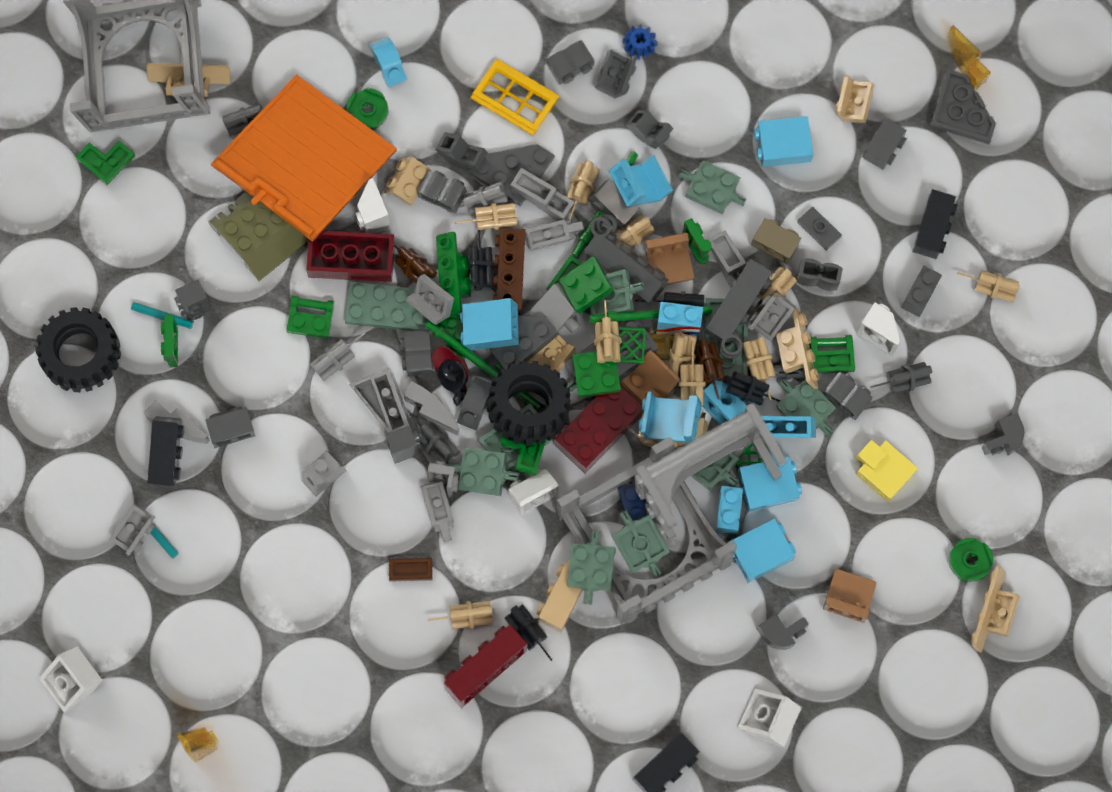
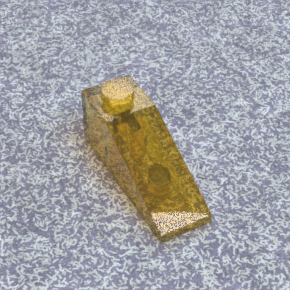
[177,727,219,763]

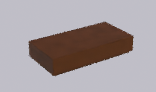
[389,558,433,582]

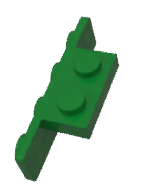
[436,231,472,315]

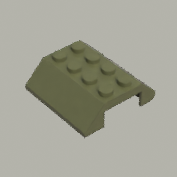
[208,192,309,281]

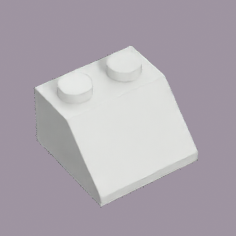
[355,178,390,233]
[856,303,900,356]
[508,469,559,516]
[39,647,103,713]
[738,689,802,747]

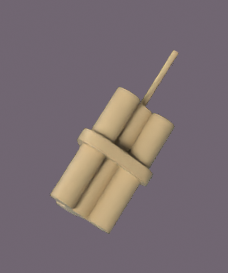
[566,160,600,220]
[454,203,517,230]
[615,213,655,248]
[748,266,797,319]
[957,270,1020,303]
[594,300,622,363]
[669,331,697,394]
[742,337,776,401]
[678,342,706,405]
[428,601,493,629]

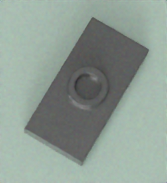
[797,206,842,251]

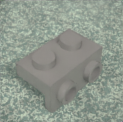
[406,274,454,325]
[749,292,796,341]
[428,461,459,497]
[109,503,156,556]

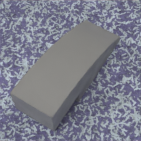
[510,168,575,221]
[707,230,746,288]
[404,381,460,436]
[144,400,210,444]

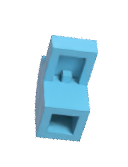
[369,37,407,87]

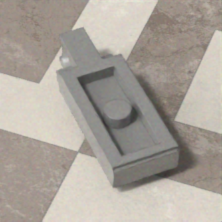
[525,219,584,251]
[421,480,454,542]

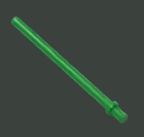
[425,320,542,411]

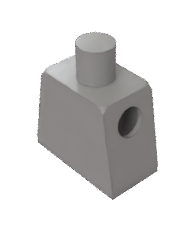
[528,282,581,334]
[302,451,347,497]

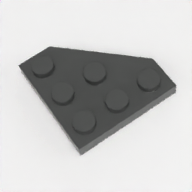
[930,69,996,144]
[469,144,555,207]
[489,316,559,370]

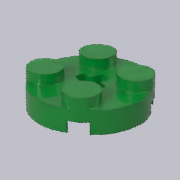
[347,88,388,130]
[949,538,993,582]

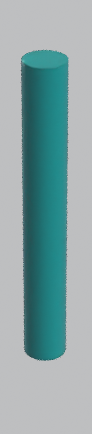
[131,302,194,329]
[150,526,179,559]

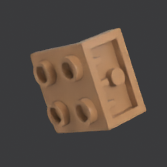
[645,233,694,285]
[620,350,680,405]
[823,569,877,623]

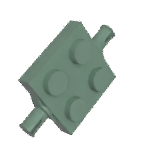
[679,160,747,215]
[590,269,645,315]
[776,378,836,437]
[447,447,519,496]
[691,453,739,492]
[611,510,670,578]
[567,530,616,605]

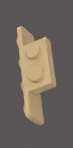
[147,63,231,97]
[776,308,819,389]
[971,565,1020,652]

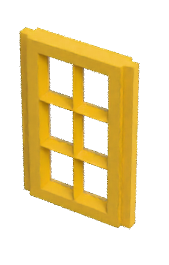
[470,59,560,136]

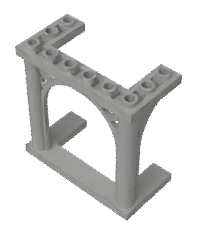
[63,0,210,133]
[634,403,787,540]
[556,436,738,624]

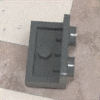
[595,50,637,99]

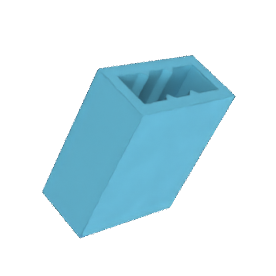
[754,116,813,167]
[460,298,519,351]
[738,456,802,512]
[729,519,796,583]

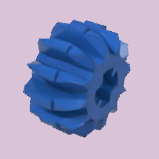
[622,24,657,60]

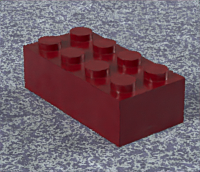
[307,231,395,282]
[554,386,644,474]
[443,625,527,709]

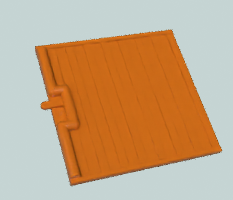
[211,74,397,242]

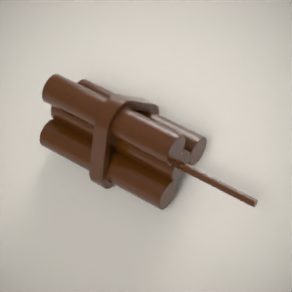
[395,245,437,284]
[694,339,725,399]

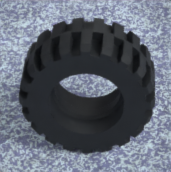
[35,307,121,393]
[487,360,571,446]

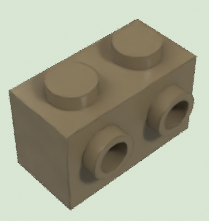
[751,218,801,265]

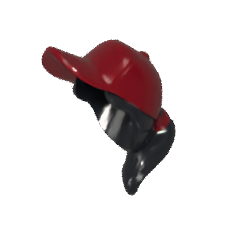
[432,346,469,406]

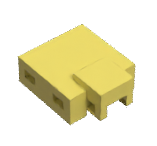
[856,440,918,502]

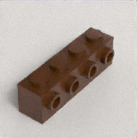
[493,228,525,316]

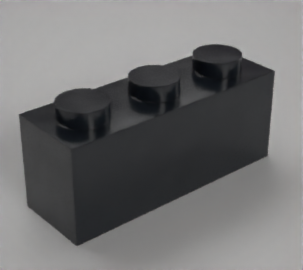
[912,189,958,259]
[147,416,185,486]
[632,732,700,792]

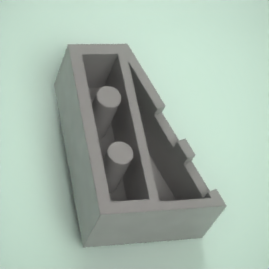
[349,369,414,433]

